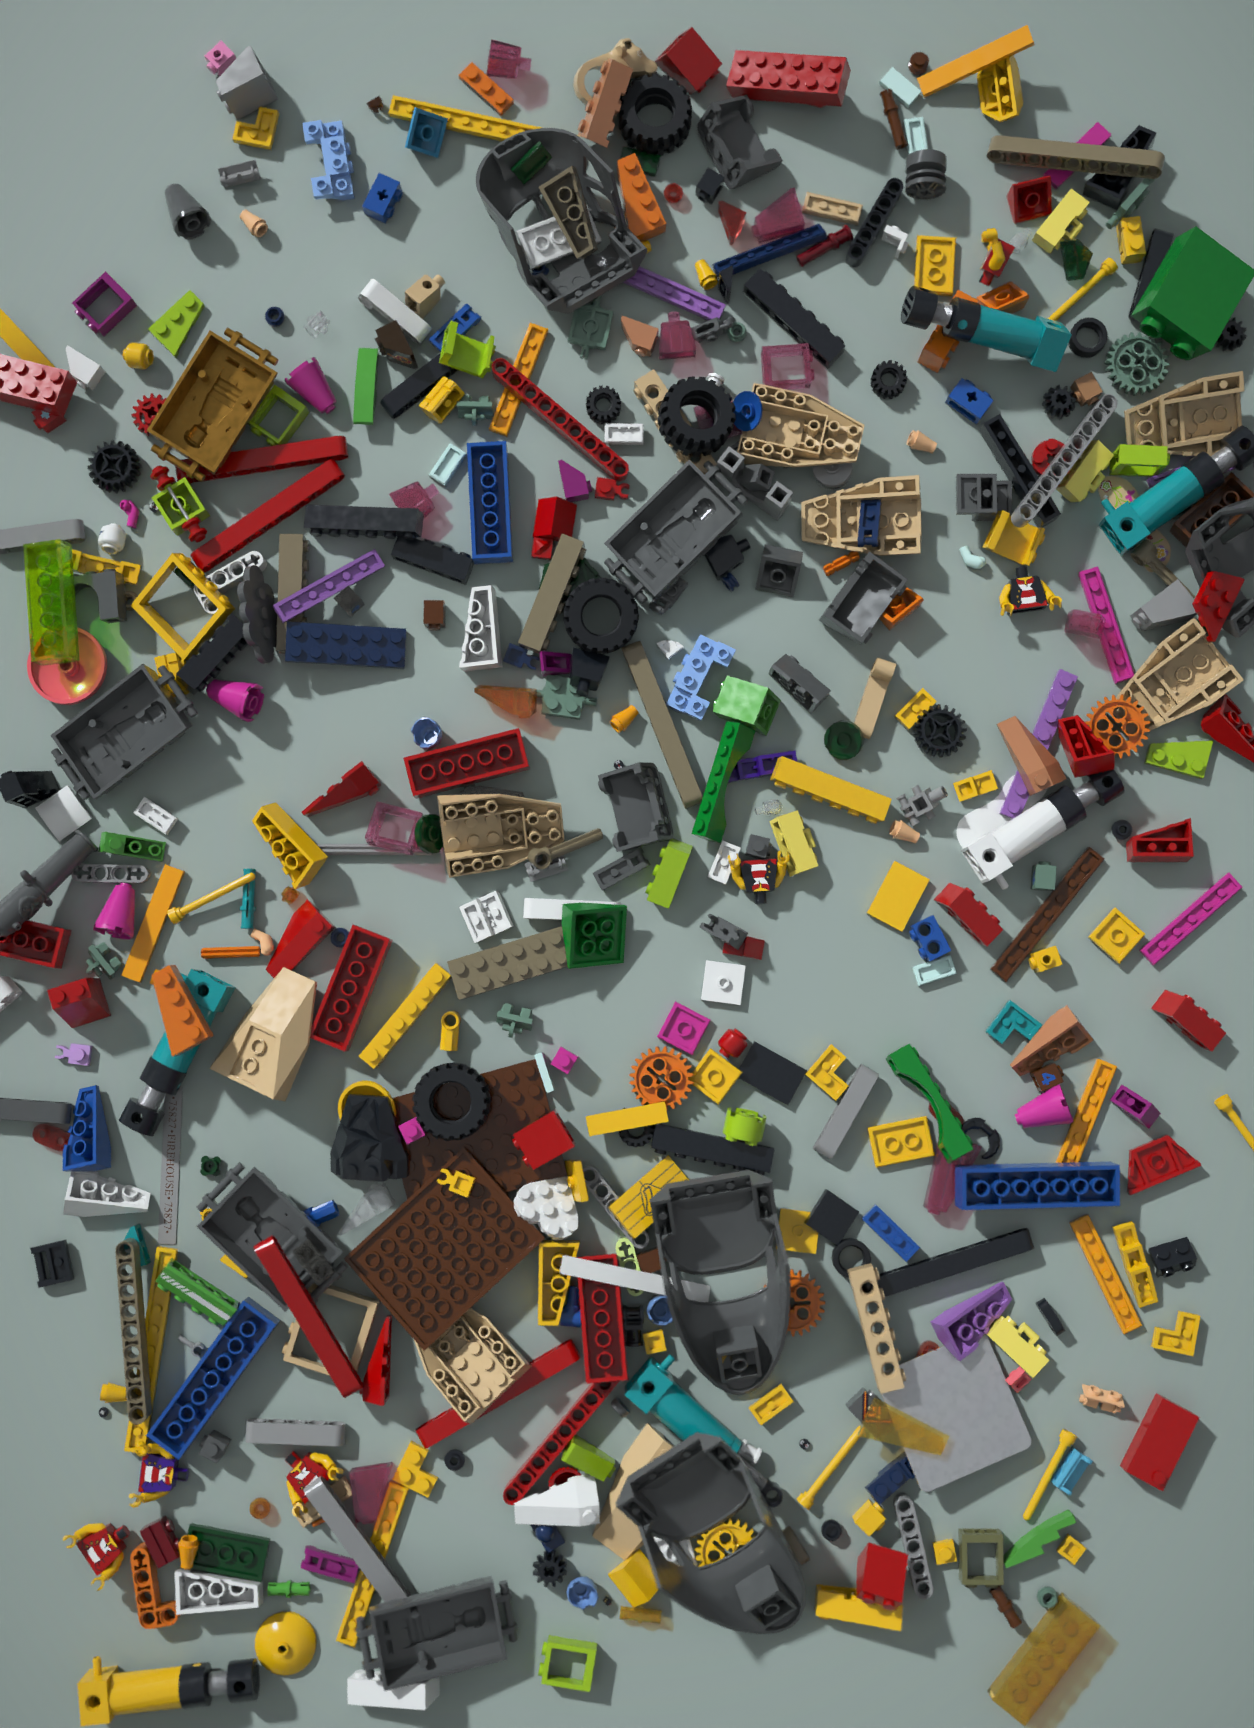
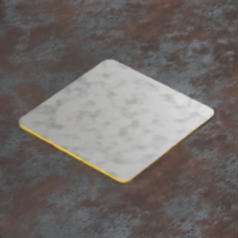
[881,1334,1031,1492]

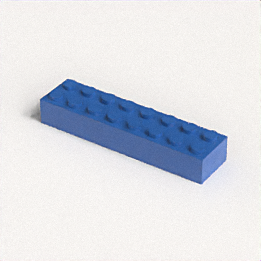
[955,1161,1120,1210]
[146,1297,281,1460]

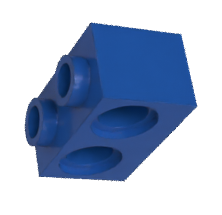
[909,915,952,962]

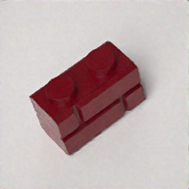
[139,1515,181,1569]

